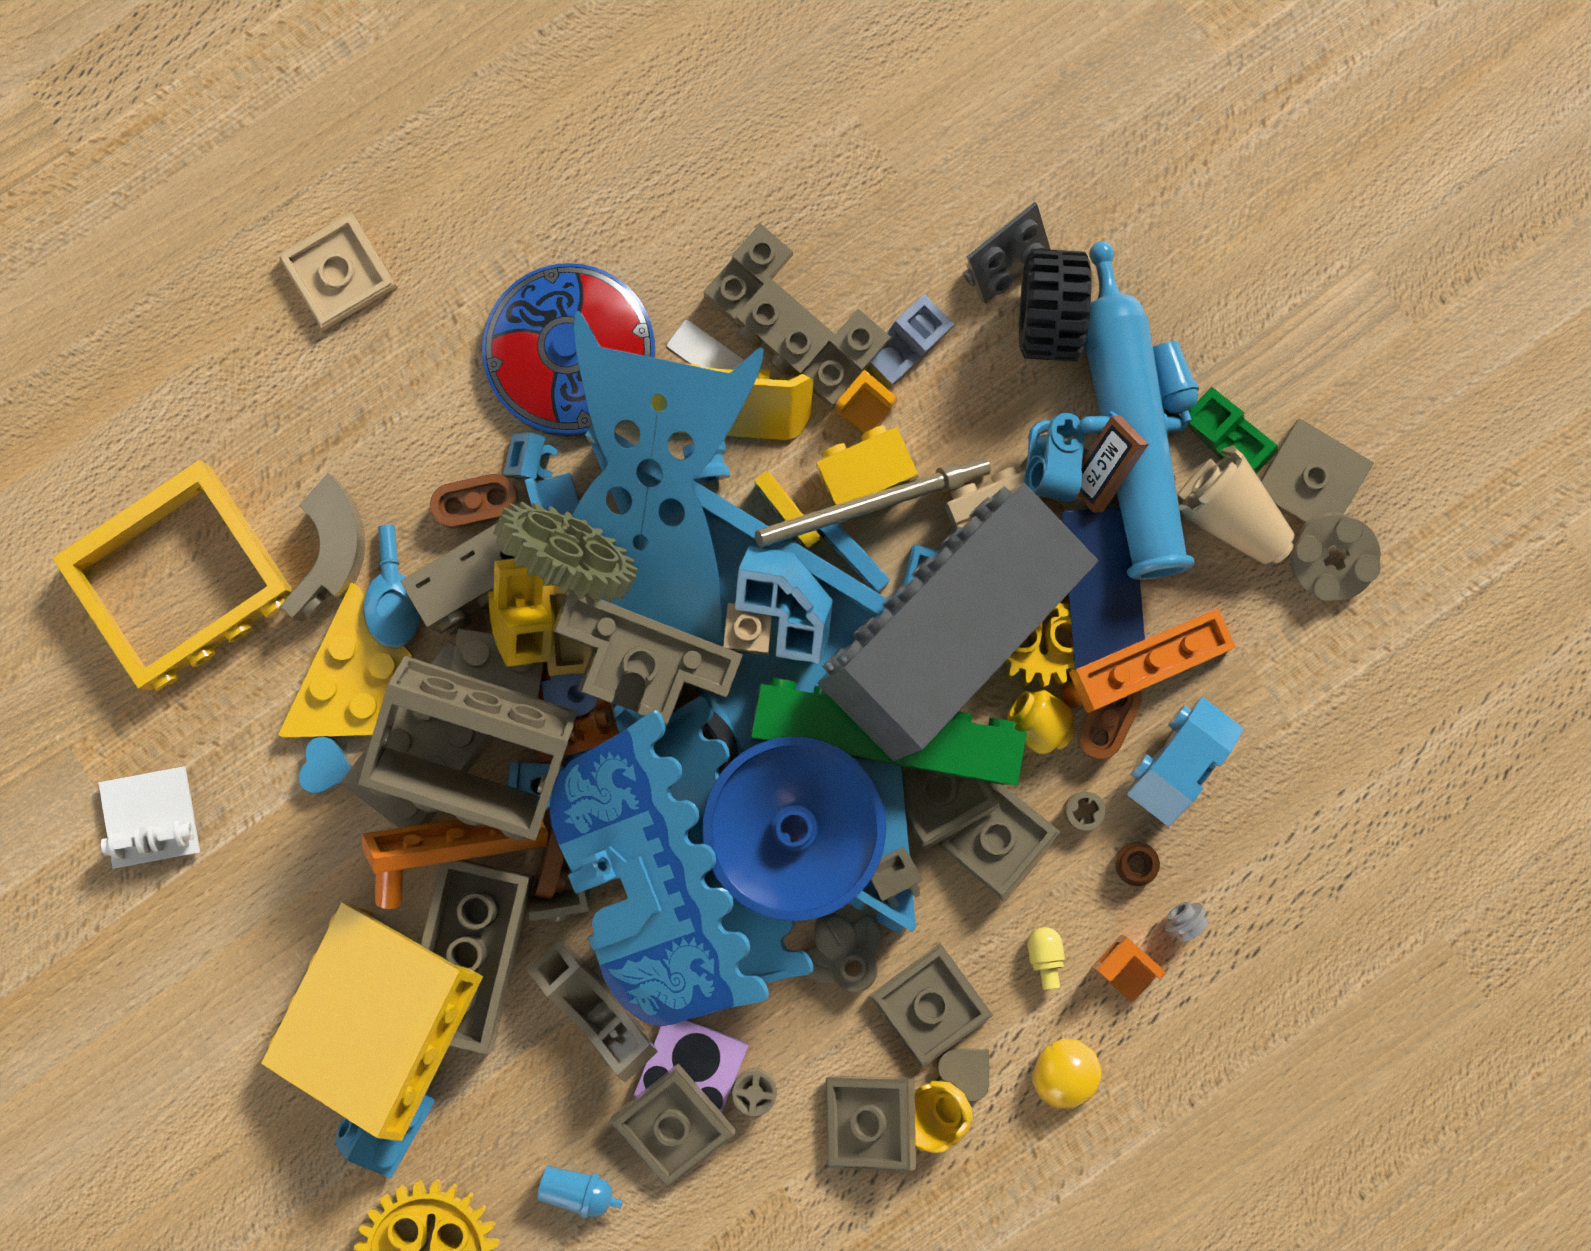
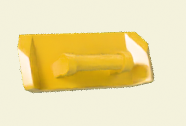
[651,364,813,440]

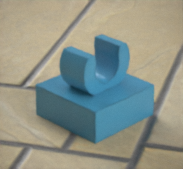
[503,432,558,480]

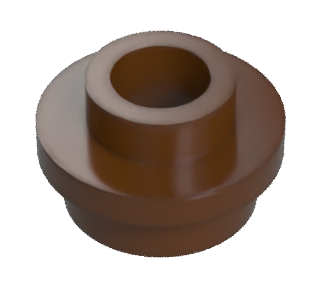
[1115,842,1160,886]

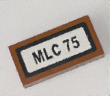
[1078,416,1149,513]

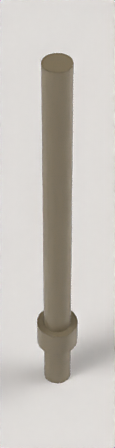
[755,458,991,548]

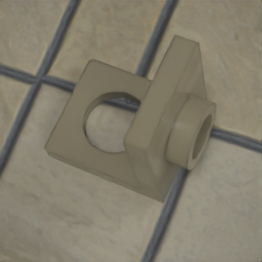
[528,889,590,921]

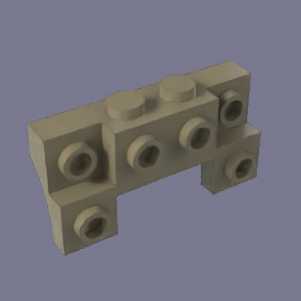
[703,223,891,409]

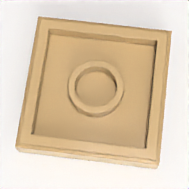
[277,211,398,331]

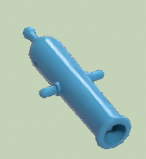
[1080,241,1195,580]

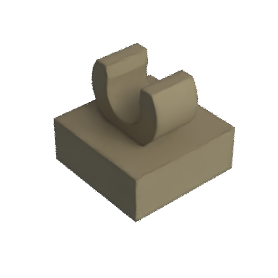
[871,846,922,908]

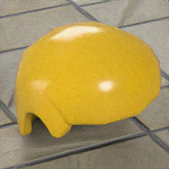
[1032,1039,1102,1109]
[915,1081,973,1153]

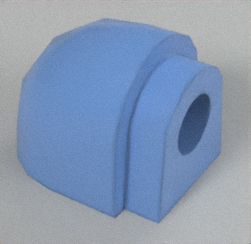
[541,673,599,717]

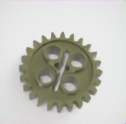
[493,502,638,602]

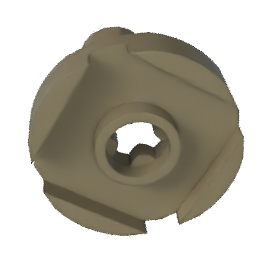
[1290,512,1381,601]

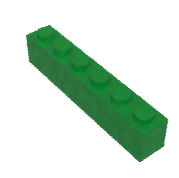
[749,678,1027,786]

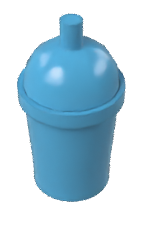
[1153,341,1200,423]
[537,1165,623,1219]

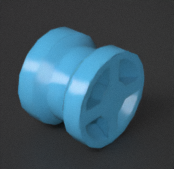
[683,441,731,484]

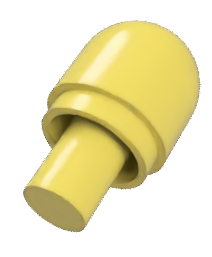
[1027,927,1065,990]

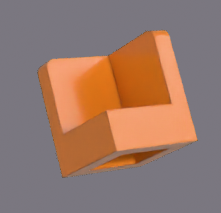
[1092,935,1166,1002]

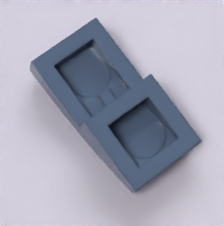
[867,294,955,390]

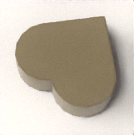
[937,1048,989,1102]

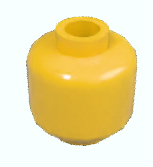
[1007,689,1075,754]

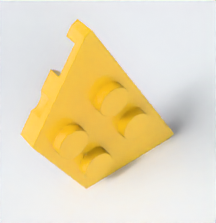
[278,583,415,738]

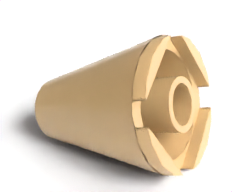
[1178,446,1294,564]

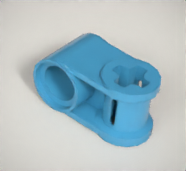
[1024,413,1085,502]

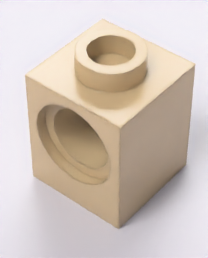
[723,603,773,656]

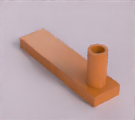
[1061,608,1236,713]
[362,819,548,909]

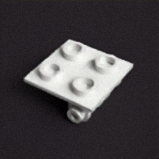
[98,766,200,869]

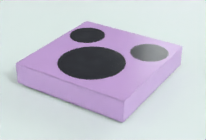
[633,1020,749,1113]

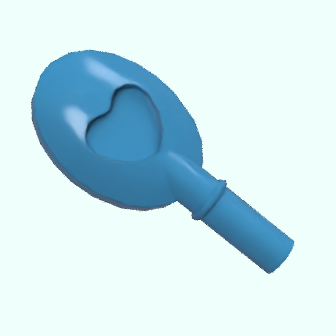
[364,524,420,648]

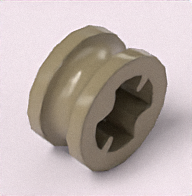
[1064,791,1106,831]

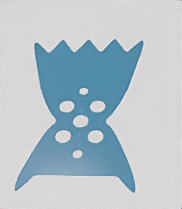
[543,311,763,647]

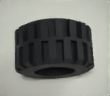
[1019,249,1091,362]

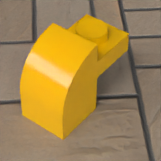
[488,559,552,667]

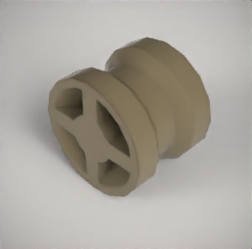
[732,1068,777,1117]

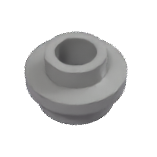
[1165,902,1208,942]

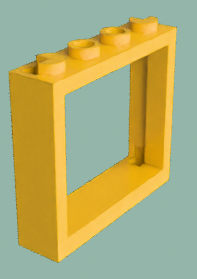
[52,460,293,692]

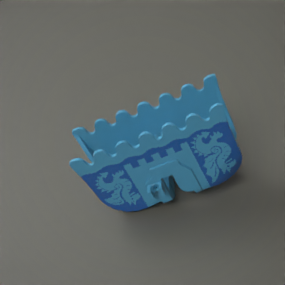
[550,695,814,1027]

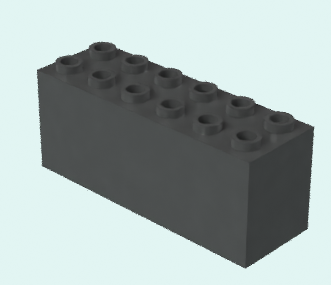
[817,482,1099,761]

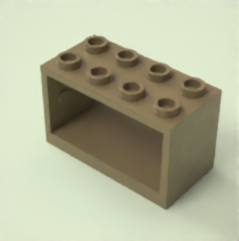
[358,656,578,841]

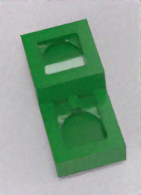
[1187,386,1278,474]

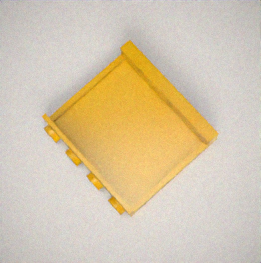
[261,902,483,1141]

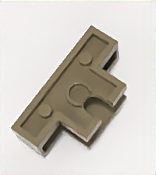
[552,589,743,724]

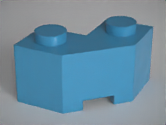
[735,546,833,664]
[1127,696,1244,827]

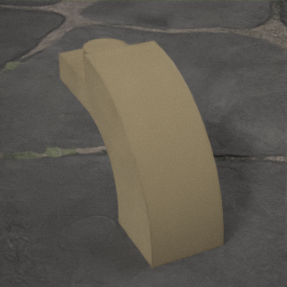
[279,473,365,621]
[527,939,658,1082]

